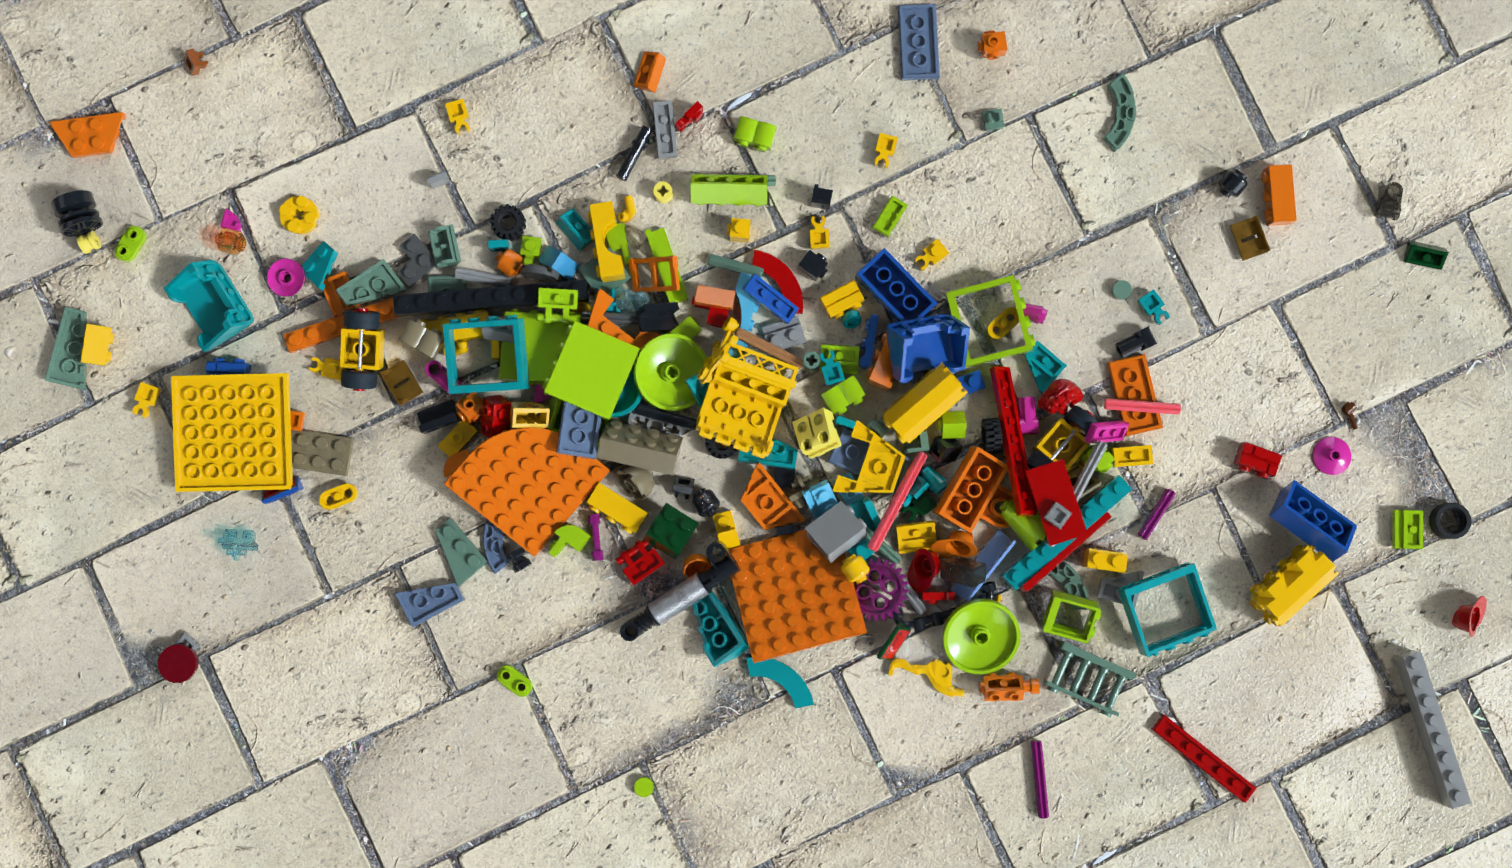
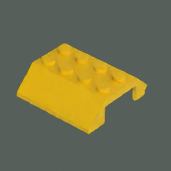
[695,362,791,459]

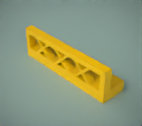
[725,344,799,389]

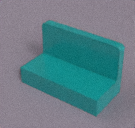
[850,496,881,539]

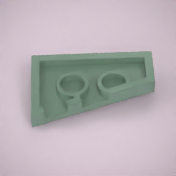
[436,518,488,587]

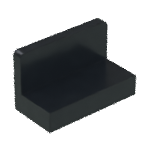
[636,302,679,332]
[417,400,461,434]

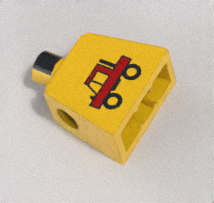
[510,402,550,428]

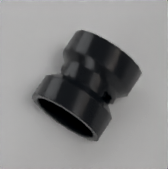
[506,547,532,573]

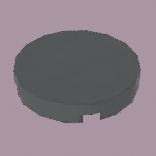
[521,264,560,282]

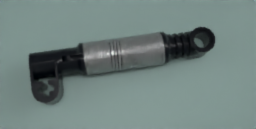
[620,541,741,641]

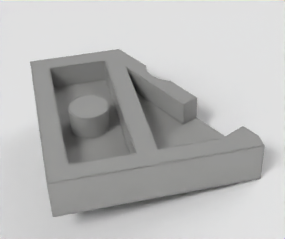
[1096,571,1144,608]

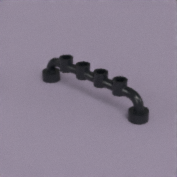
[888,581,997,632]

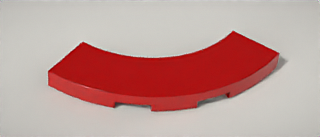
[752,250,803,315]

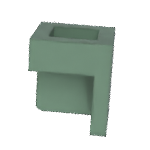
[903,431,929,454]

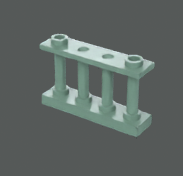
[1043,641,1136,718]

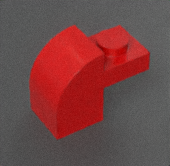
[691,296,729,328]

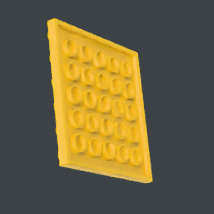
[171,373,293,492]

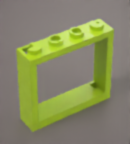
[946,275,1036,368]

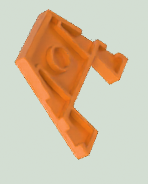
[587,289,660,349]

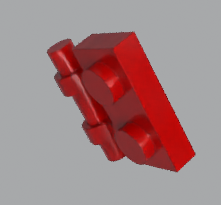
[615,540,665,586]

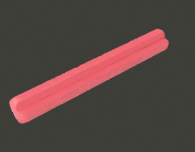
[1104,399,1181,415]

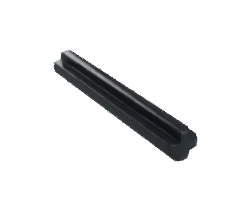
[635,403,697,431]

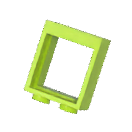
[1041,590,1102,644]

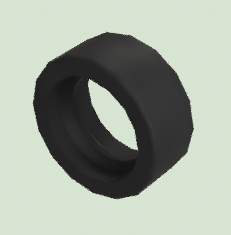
[1429,503,1471,539]

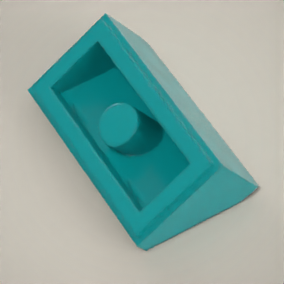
[556,208,592,251]

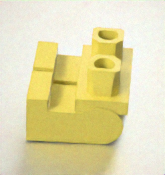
[792,408,842,459]

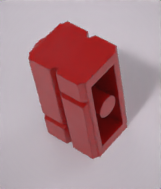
[1233,442,1282,479]

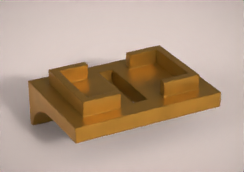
[1229,215,1271,261]
[379,360,424,406]

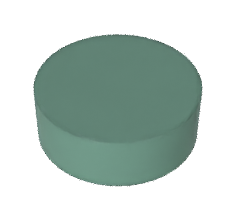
[1111,280,1132,300]

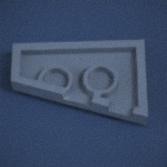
[395,583,465,628]

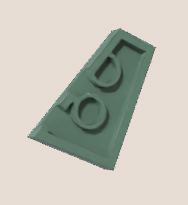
[336,259,407,307]

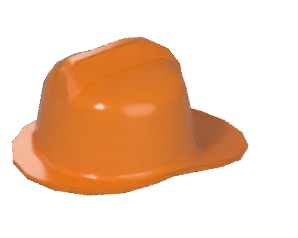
[931,530,977,558]

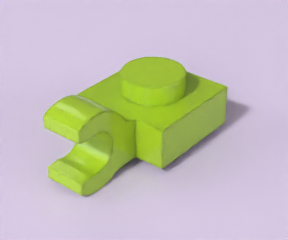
[520,236,542,265]

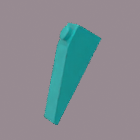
[692,591,749,667]

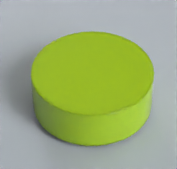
[634,777,654,797]

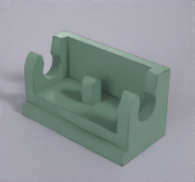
[428,224,461,268]

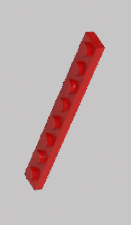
[990,366,1037,516]

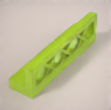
[645,228,689,303]

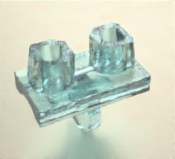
[615,290,650,312]
[217,529,259,561]

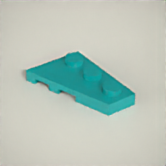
[738,438,798,470]

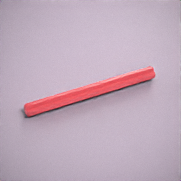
[867,451,927,552]

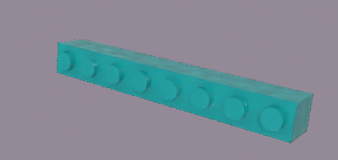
[1000,475,1132,591]

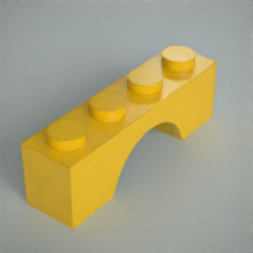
[587,201,626,283]

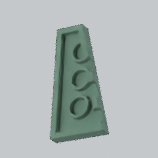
[45,307,87,390]

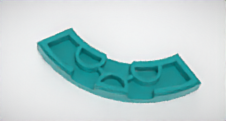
[746,657,814,708]

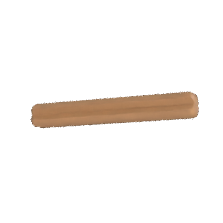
[735,328,803,369]

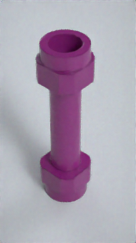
[588,514,604,561]

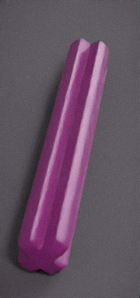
[1031,740,1049,819]

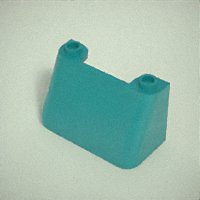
[164,260,254,352]

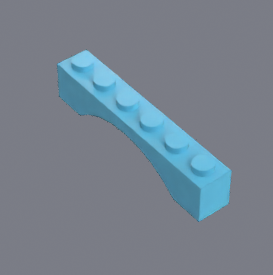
[713,272,763,373]

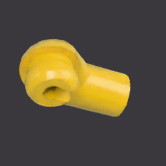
[618,195,636,223]
[443,340,469,356]

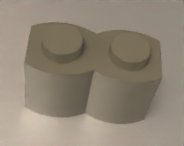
[398,318,444,359]

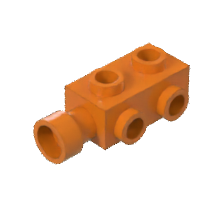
[979,672,1040,701]

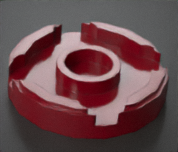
[158,644,199,683]

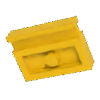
[895,520,937,554]

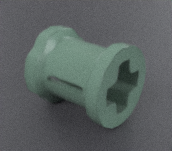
[803,352,820,371]

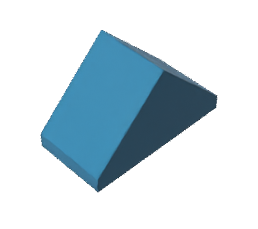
[538,245,580,281]

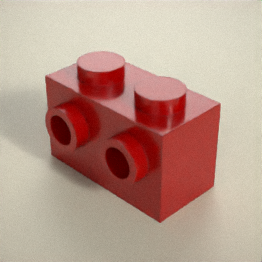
[480,395,511,438]

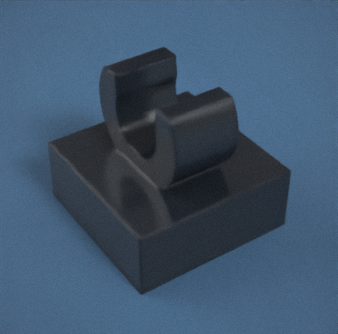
[672,476,695,500]

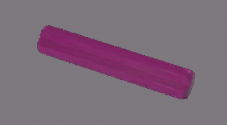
[1138,489,1176,540]

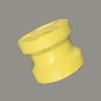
[653,181,673,203]
[77,231,101,254]

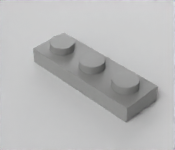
[653,100,678,160]

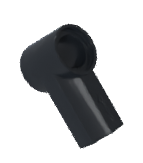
[1115,327,1157,358]

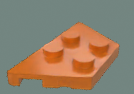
[50,112,126,158]
[740,462,805,530]

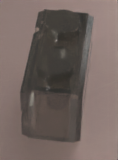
[940,554,986,588]

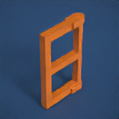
[629,255,680,293]

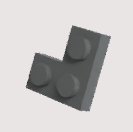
[397,234,436,288]

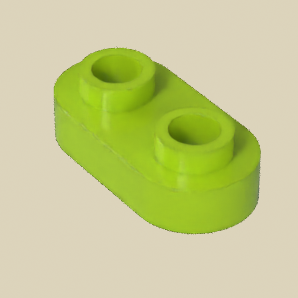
[115,226,147,262]
[497,665,533,697]

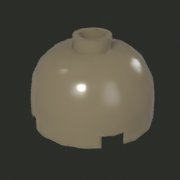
[617,465,654,502]

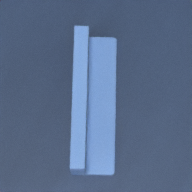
[950,530,1016,602]

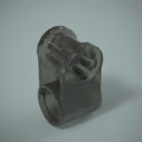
[1375,182,1403,221]

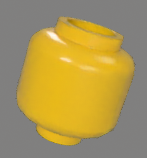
[841,554,870,584]

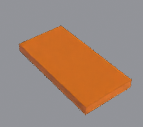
[1107,354,1163,437]

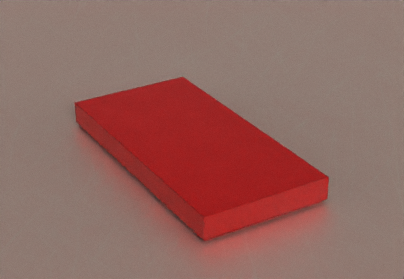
[1025,459,1088,546]

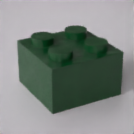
[643,503,699,560]

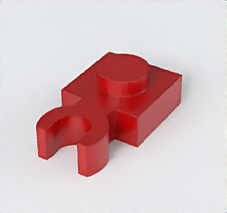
[675,101,703,132]
[921,592,955,604]

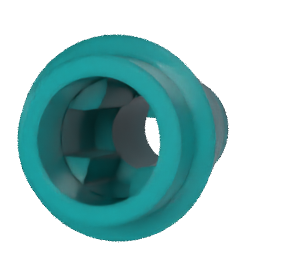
[921,466,948,494]

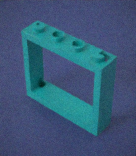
[443,315,530,394]
[1117,562,1217,657]

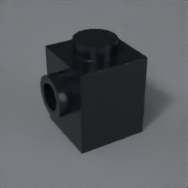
[798,250,828,281]

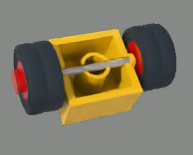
[340,307,385,391]
[1027,405,1099,470]

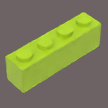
[691,174,768,206]

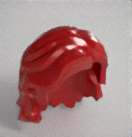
[1037,379,1083,415]

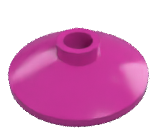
[267,259,305,297]
[1312,437,1351,475]

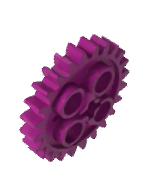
[853,558,910,621]

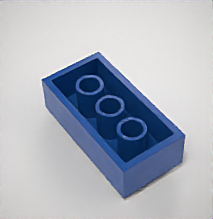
[855,248,937,322]
[1269,480,1357,562]

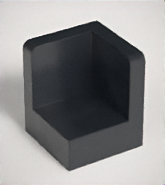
[811,184,833,210]
[928,436,963,464]

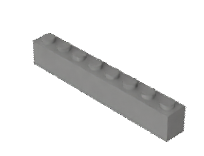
[1393,650,1471,809]

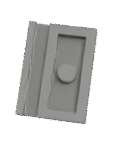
[762,316,806,350]

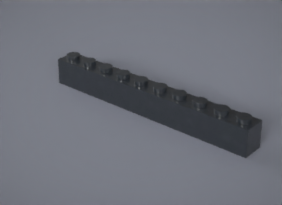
[393,280,589,317]

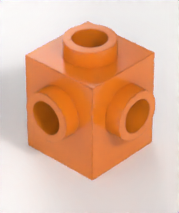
[977,30,1008,60]
[456,392,483,426]

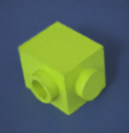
[937,411,967,439]

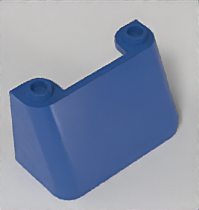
[886,314,970,383]

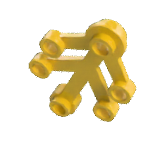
[697,316,739,384]

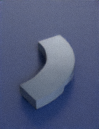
[483,519,511,574]

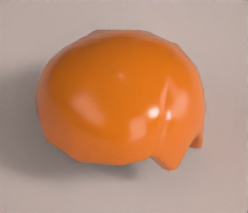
[682,553,711,579]

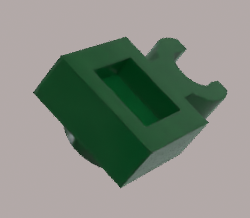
[901,490,937,521]

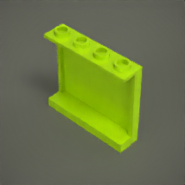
[499,309,582,385]
[542,321,640,421]

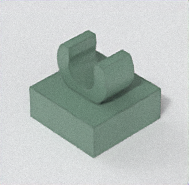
[982,108,1004,131]
[867,417,888,438]

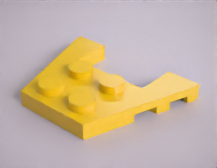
[832,420,906,493]

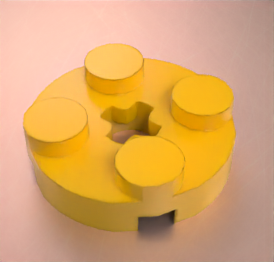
[279,196,319,235]

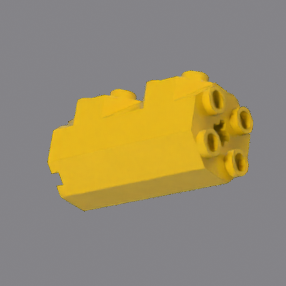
[883,362,968,444]
[1249,545,1338,626]

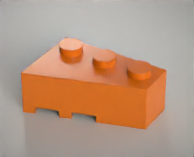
[865,332,894,392]

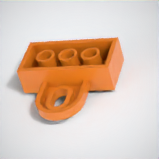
[933,446,1014,533]

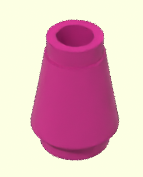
[1023,304,1048,324]

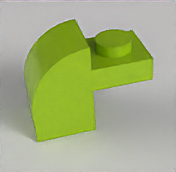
[548,525,592,558]

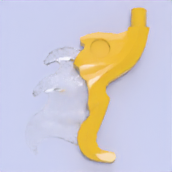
[888,635,964,697]

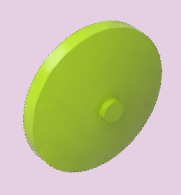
[633,334,707,411]
[942,599,1021,674]

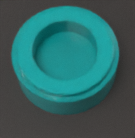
[842,310,862,329]

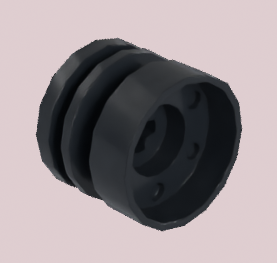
[51,190,103,237]

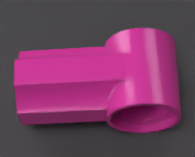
[425,360,462,395]
[1018,397,1039,435]

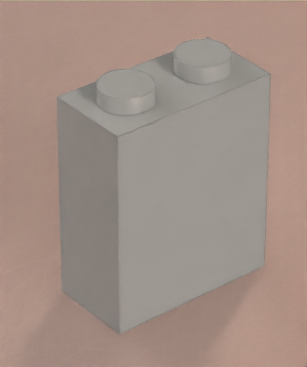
[804,501,867,563]

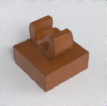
[183,49,208,76]

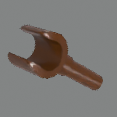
[1341,402,1358,430]

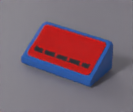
[262,476,304,504]

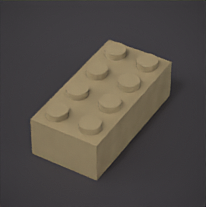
[597,420,683,475]

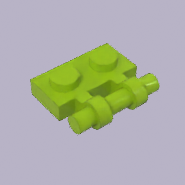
[538,288,578,324]

